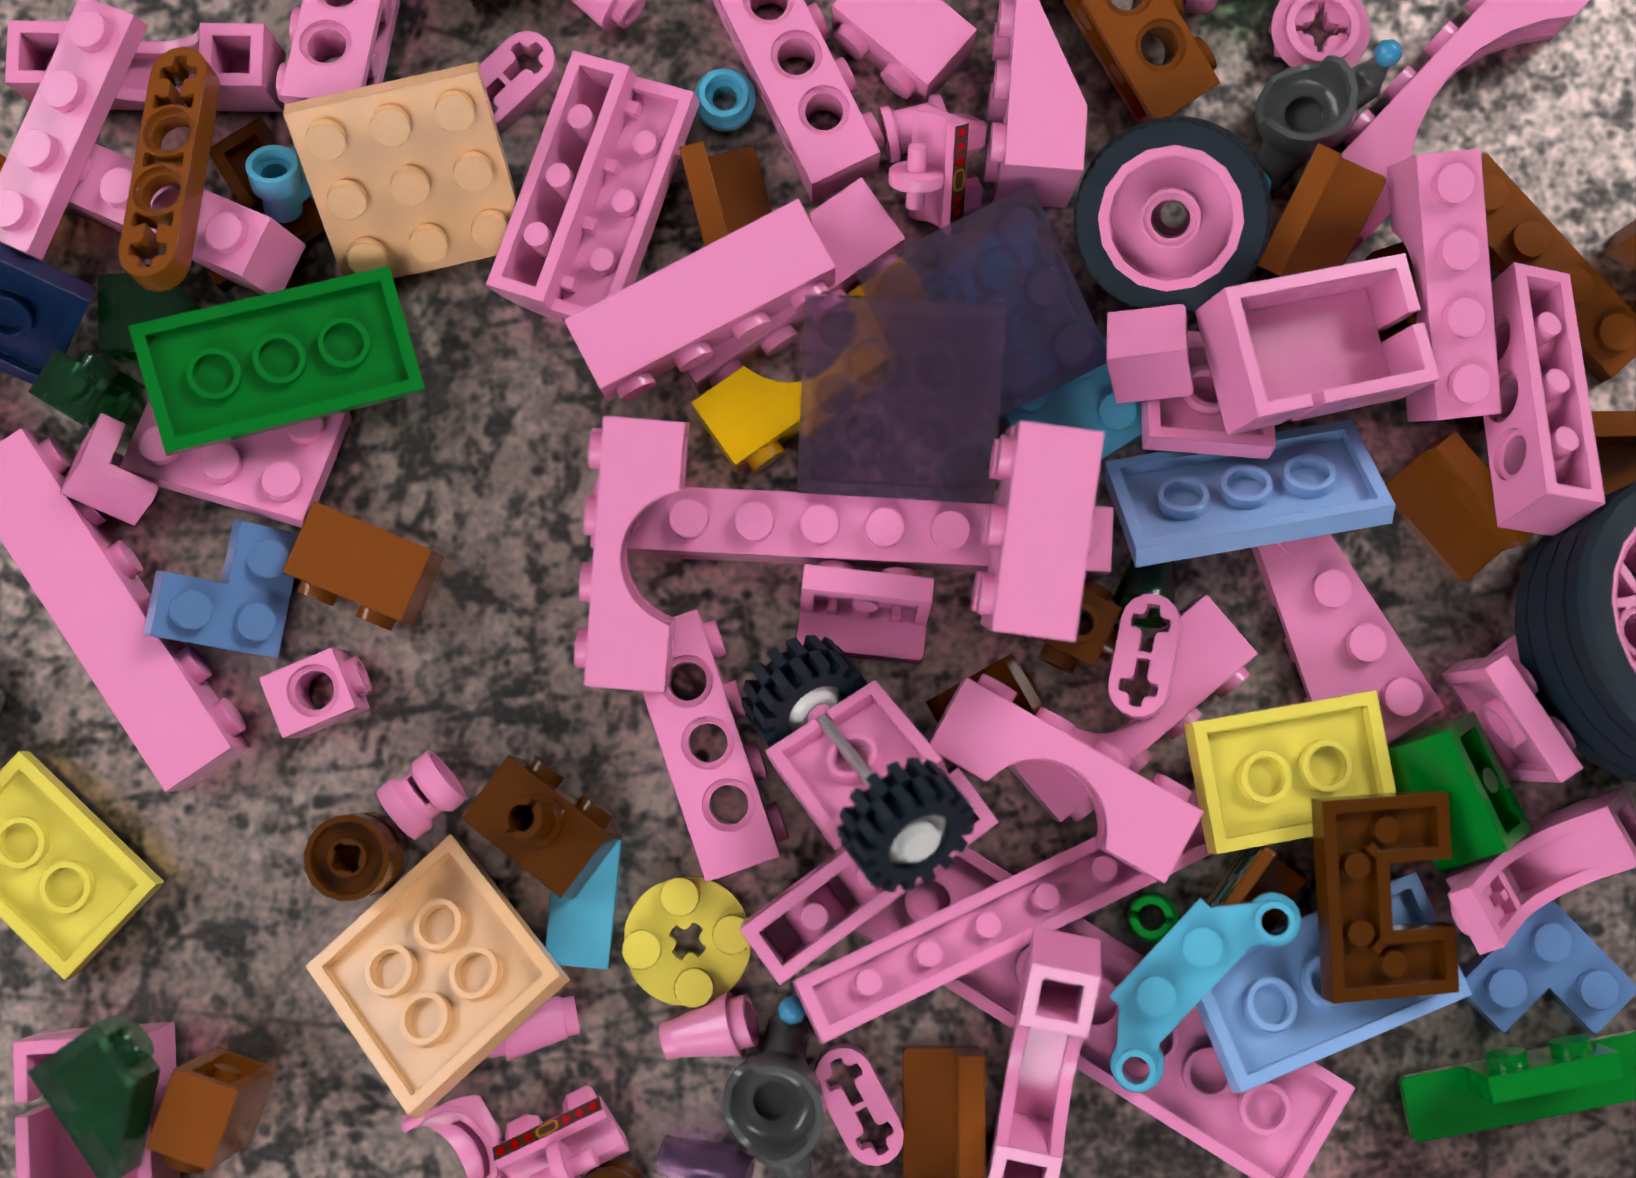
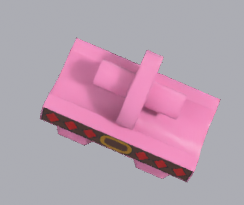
[888,104,987,236]
[491,1085,629,1178]

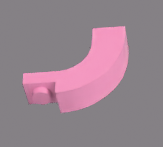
[1445,785,1636,955]

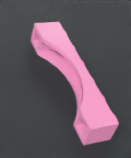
[1341,0,1590,255]

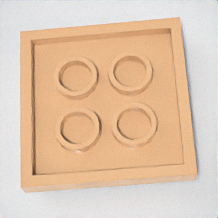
[283,62,518,278]
[305,834,570,1118]

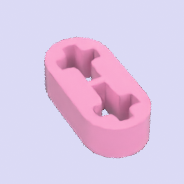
[479,31,559,135]
[1108,594,1182,720]
[815,1043,904,1166]

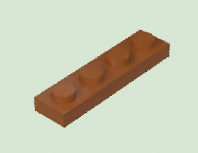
[1481,153,1636,383]

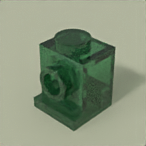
[28,348,145,429]

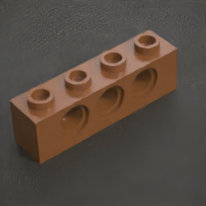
[1063,0,1220,125]

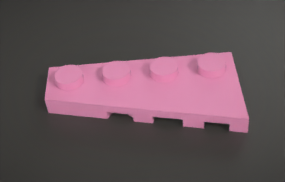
[1252,534,1444,744]

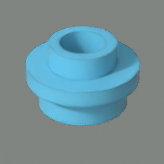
[694,68,756,131]

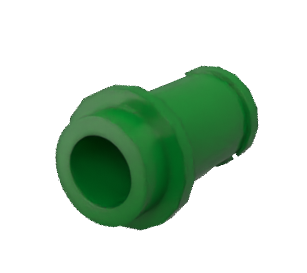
[1127,892,1179,944]

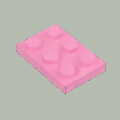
[119,399,352,528]

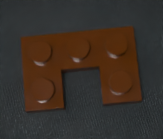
[1311,790,1459,1004]

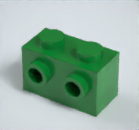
[1388,711,1532,872]

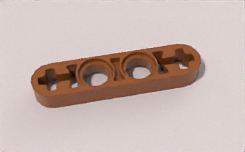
[119,47,220,292]

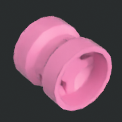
[376,750,468,840]

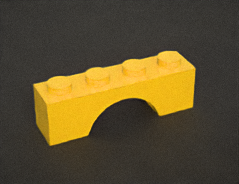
[691,257,945,474]

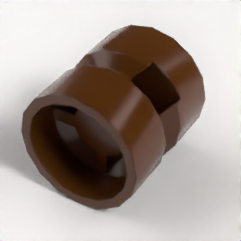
[304,812,410,901]

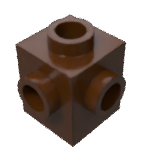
[1027,578,1122,674]

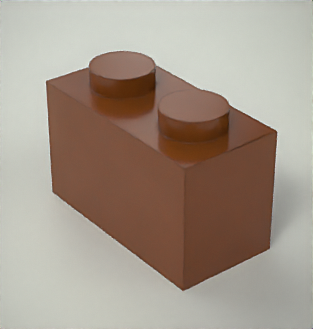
[282,501,445,631]
[145,1047,278,1174]

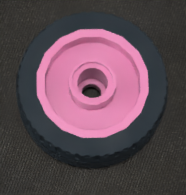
[1074,116,1272,313]

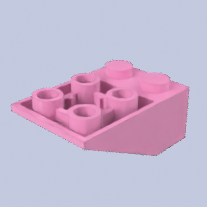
[983,0,1088,208]

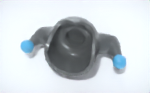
[1254,39,1403,195]
[722,995,826,1178]

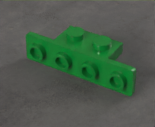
[1398,1029,1636,1143]

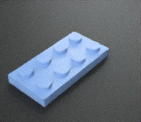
[1104,419,1395,567]
[1196,872,1472,1093]

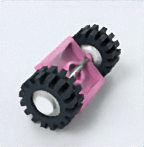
[741,635,975,892]

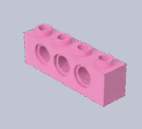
[276,0,401,104]
[711,0,885,203]
[1483,262,1606,537]
[642,609,789,882]
[739,766,999,985]

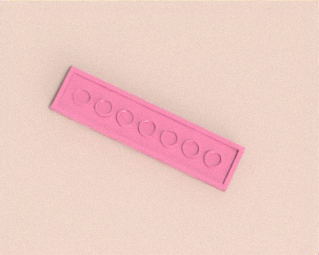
[855,847,1356,1178]

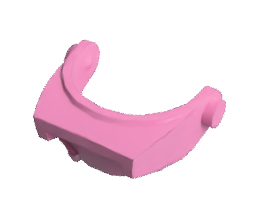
[400,1095,508,1178]

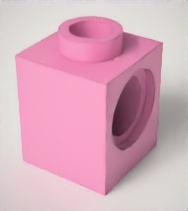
[259,648,372,738]

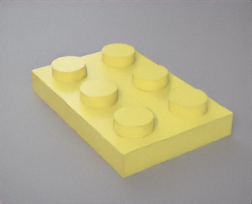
[1183,690,1396,854]
[0,751,165,980]

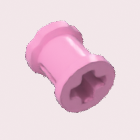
[878,93,947,163]

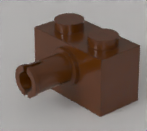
[461,755,623,898]

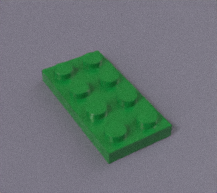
[128,266,425,456]

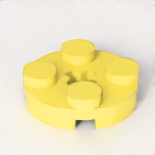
[622,876,751,1008]

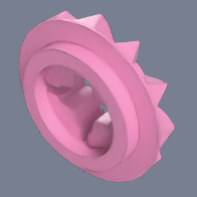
[1268,0,1370,68]

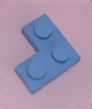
[143,521,299,658]
[1461,900,1636,1035]

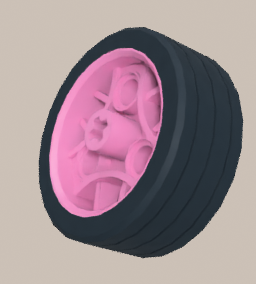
[1514,481,1636,782]

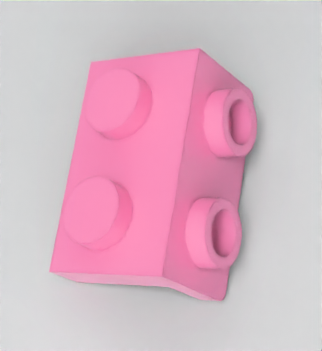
[797,560,934,664]

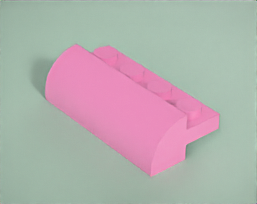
[486,51,700,323]

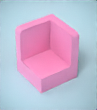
[1106,304,1193,404]
[60,413,158,526]

